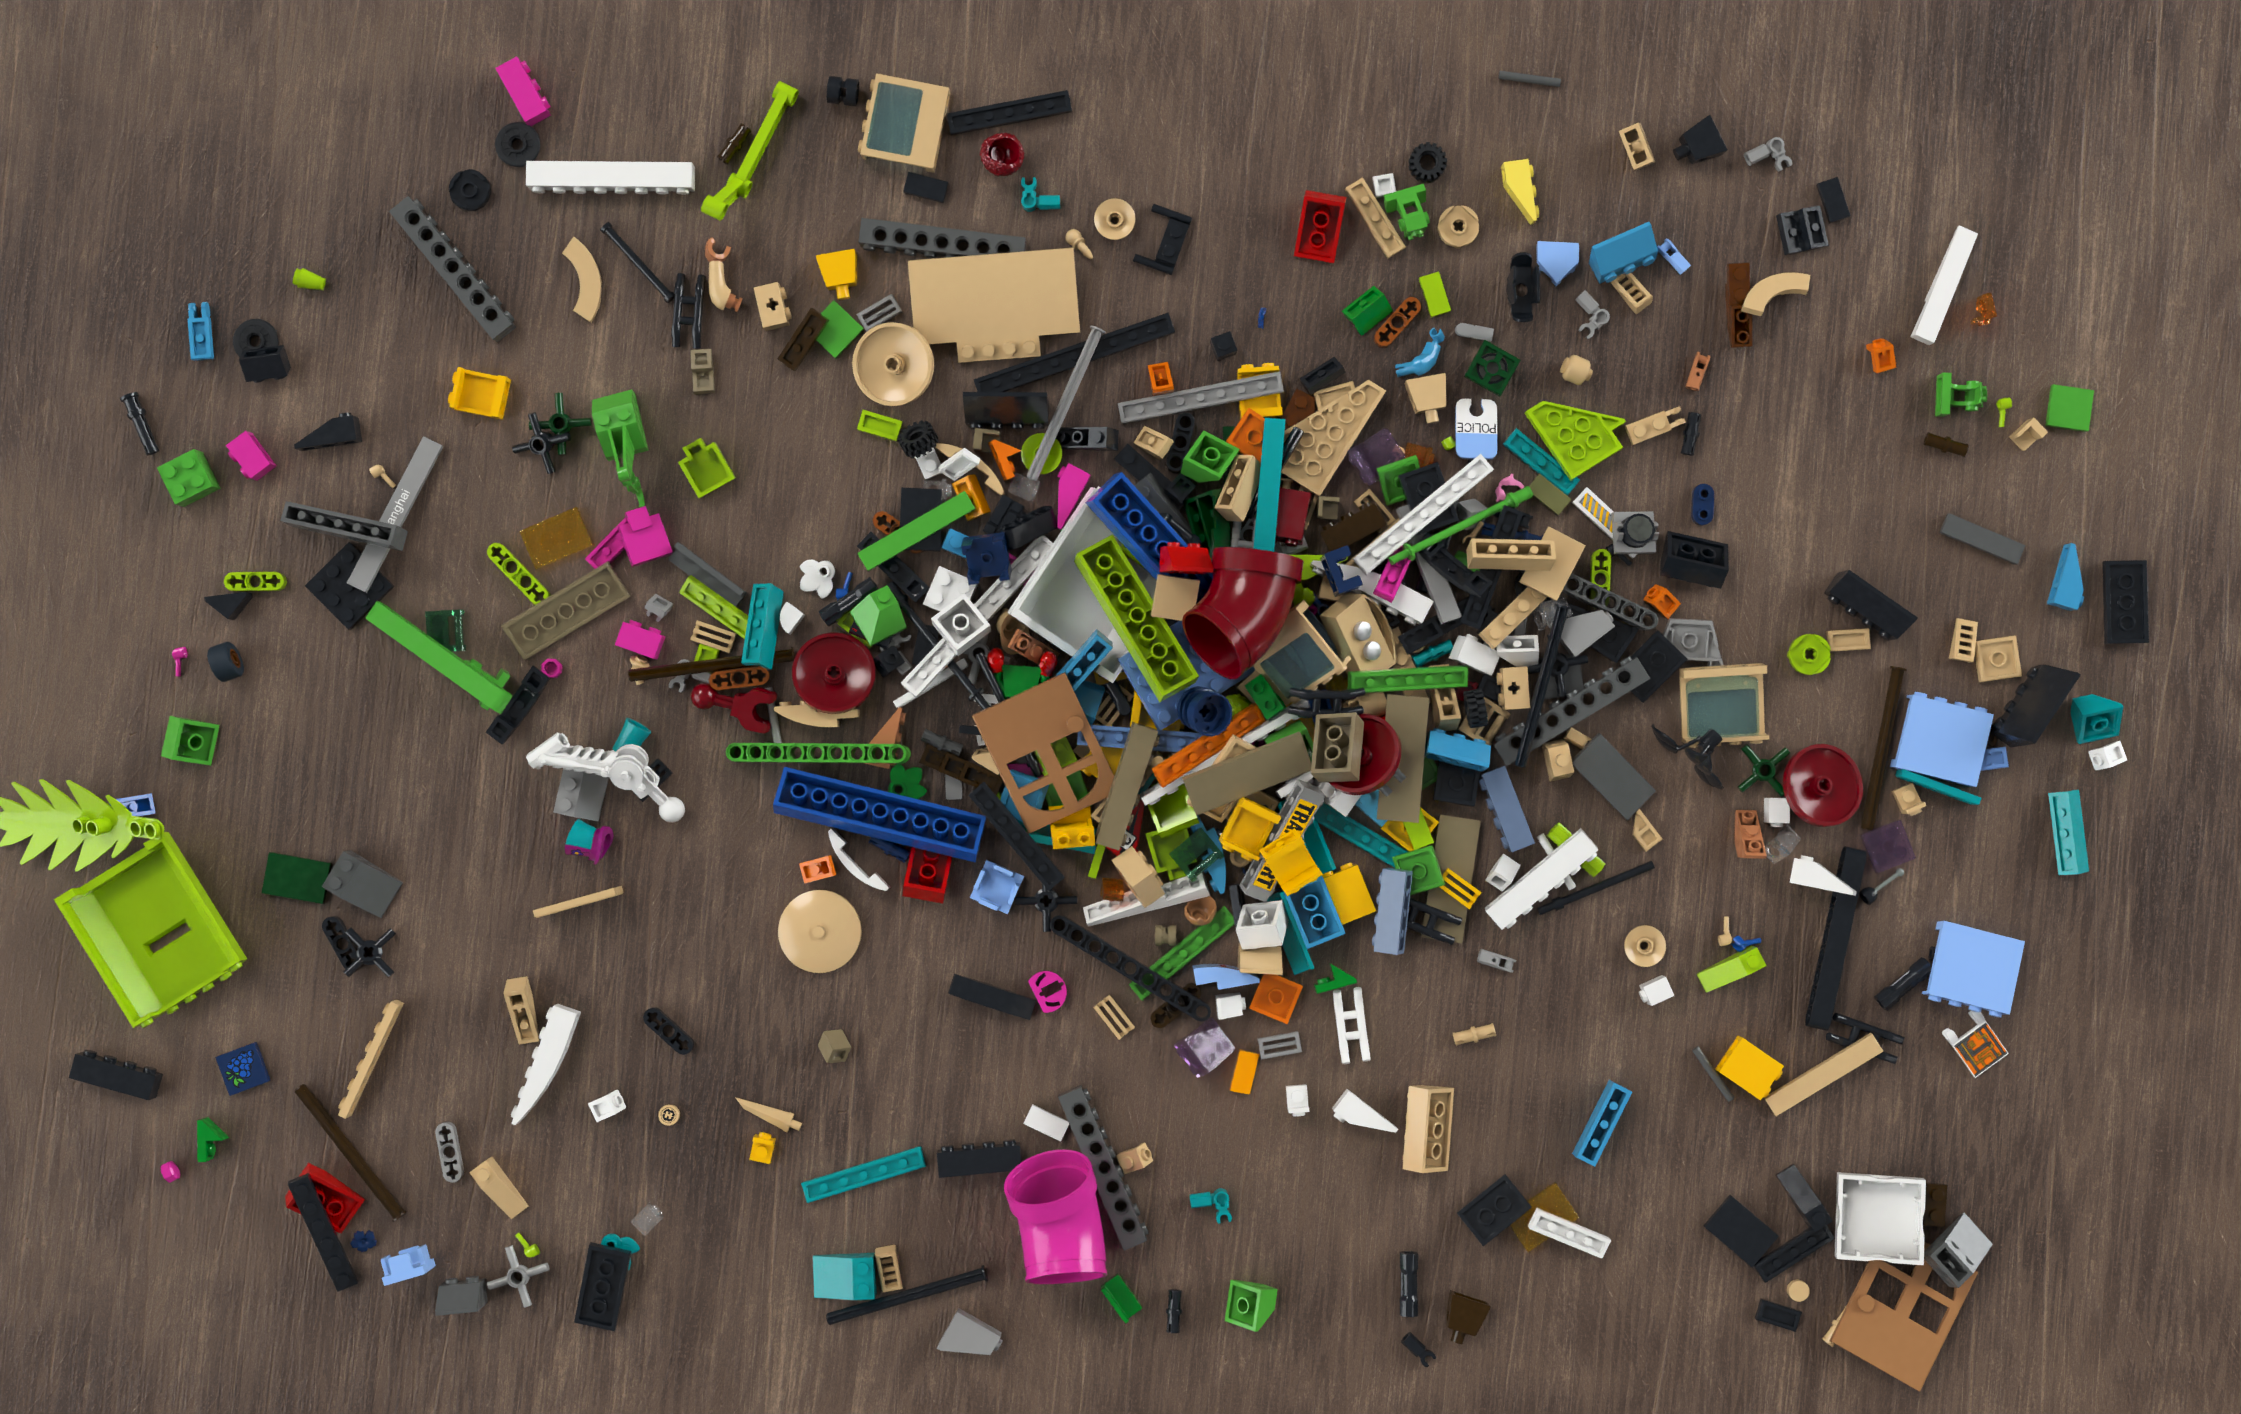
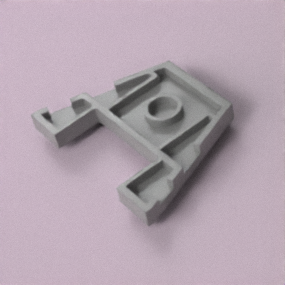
[1663,618,1723,666]

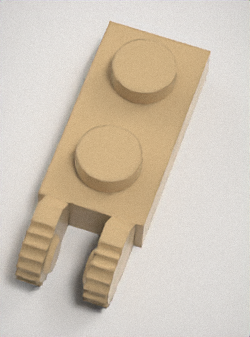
[1625,406,1686,445]

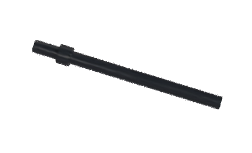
[1537,861,1655,915]

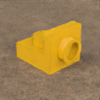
[749,1132,776,1164]

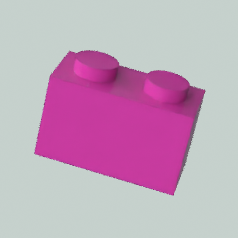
[226,431,277,481]
[615,620,666,660]

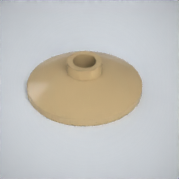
[1094,198,1135,240]
[1624,925,1666,967]

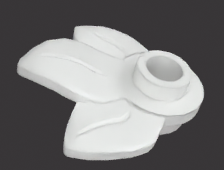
[800,559,835,599]

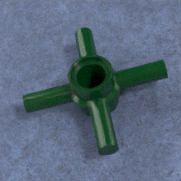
[529,393,592,455]
[1737,744,1790,797]

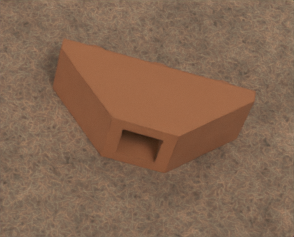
[1007,629,1060,666]
[1735,810,1767,859]

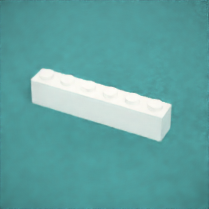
[1485,828,1598,930]

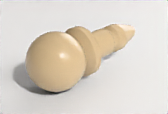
[1065,229,1093,259]

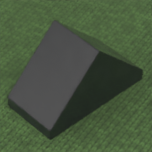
[204,592,253,620]

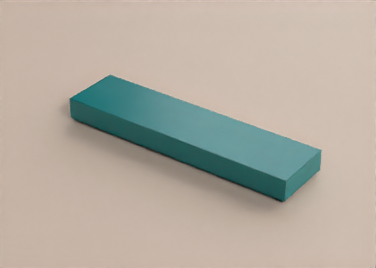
[1502,428,1580,496]
[1895,769,1982,805]

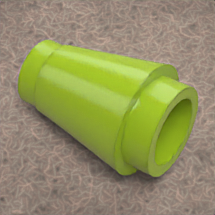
[293,268,326,290]

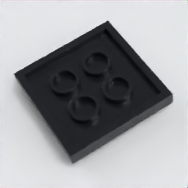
[305,542,394,630]

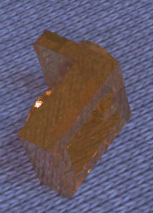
[1970,293,1997,326]
[1402,442,1435,468]
[1100,878,1124,901]

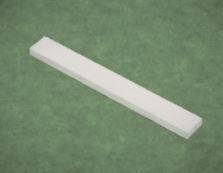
[1353,454,1494,575]

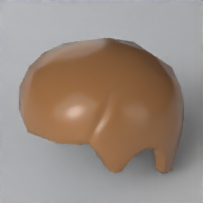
[1184,896,1217,925]

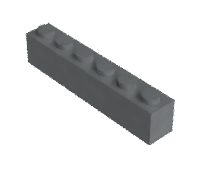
[280,501,408,551]

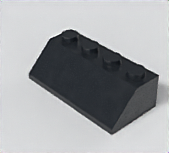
[1824,570,1918,641]

